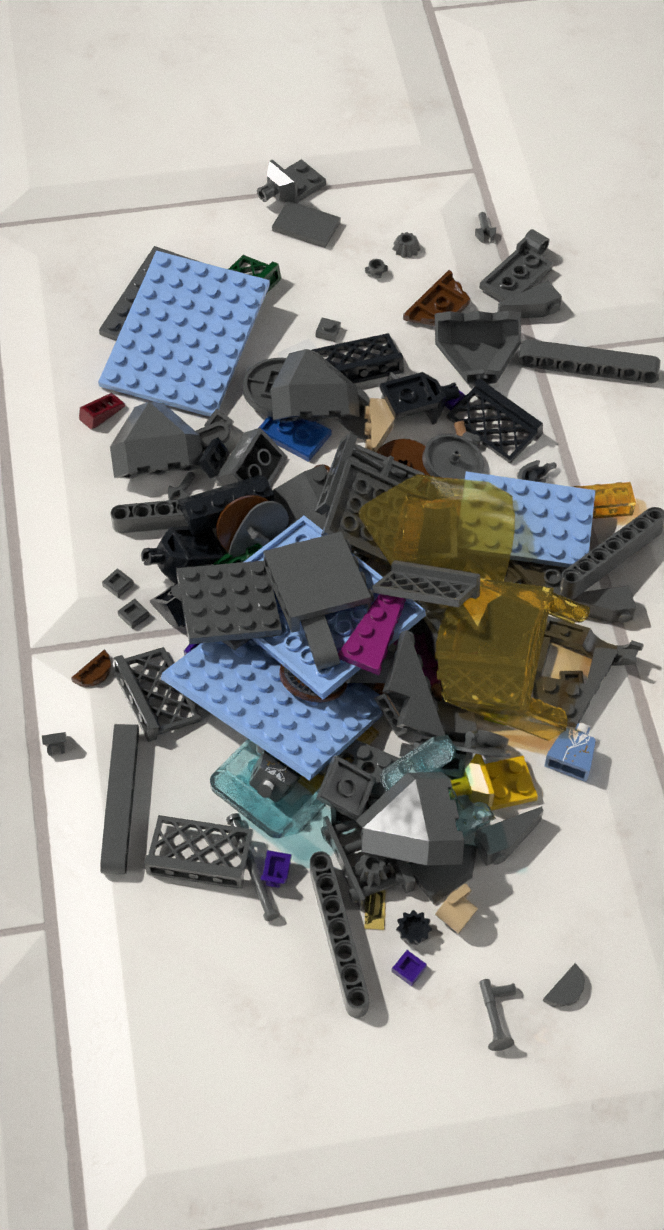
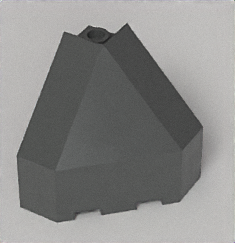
[435,311,521,384]
[271,349,360,423]
[110,401,203,479]
[356,772,464,865]

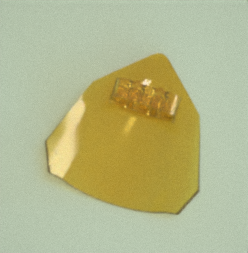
[359,474,515,617]

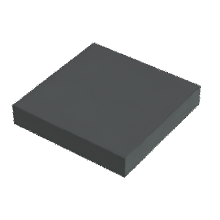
[316,755,376,821]

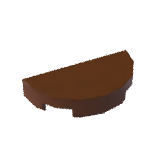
[71,649,112,687]

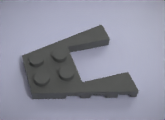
[528,634,618,728]

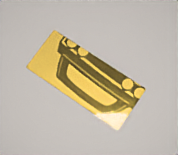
[364,889,386,930]

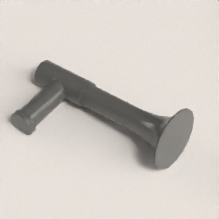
[479,979,516,1051]

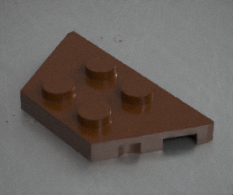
[403,270,470,326]

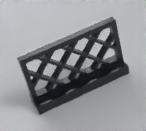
[312,333,404,384]
[447,378,543,463]

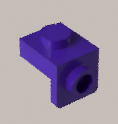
[261,850,292,888]

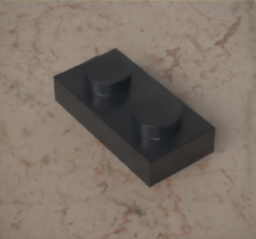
[198,437,230,479]

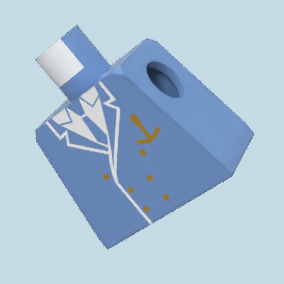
[544,723,596,782]

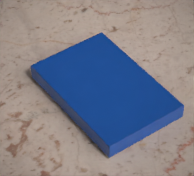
[258,416,332,462]

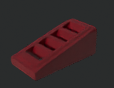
[79,393,125,430]

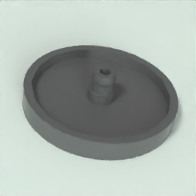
[422,434,484,488]

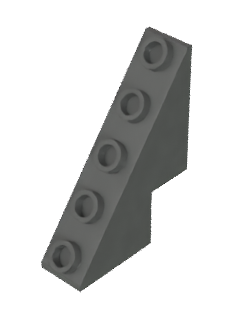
[383,630,447,739]

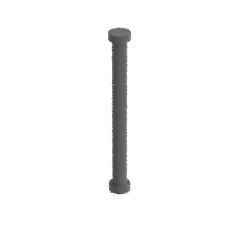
[226,813,279,921]

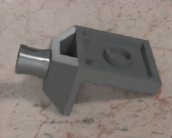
[257,159,326,203]

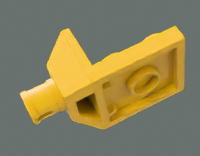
[448,754,538,812]

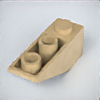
[364,398,395,452]

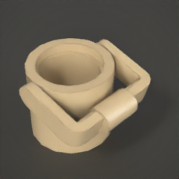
[435,883,478,934]

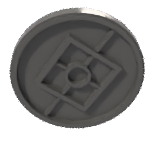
[243,357,286,417]

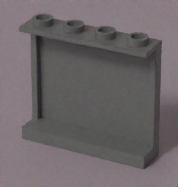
[263,532,374,633]

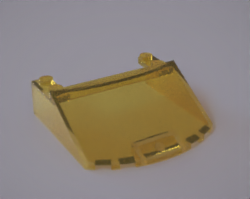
[435,578,590,741]

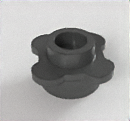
[365,259,388,278]

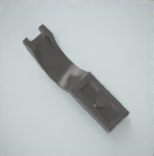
[539,616,644,666]

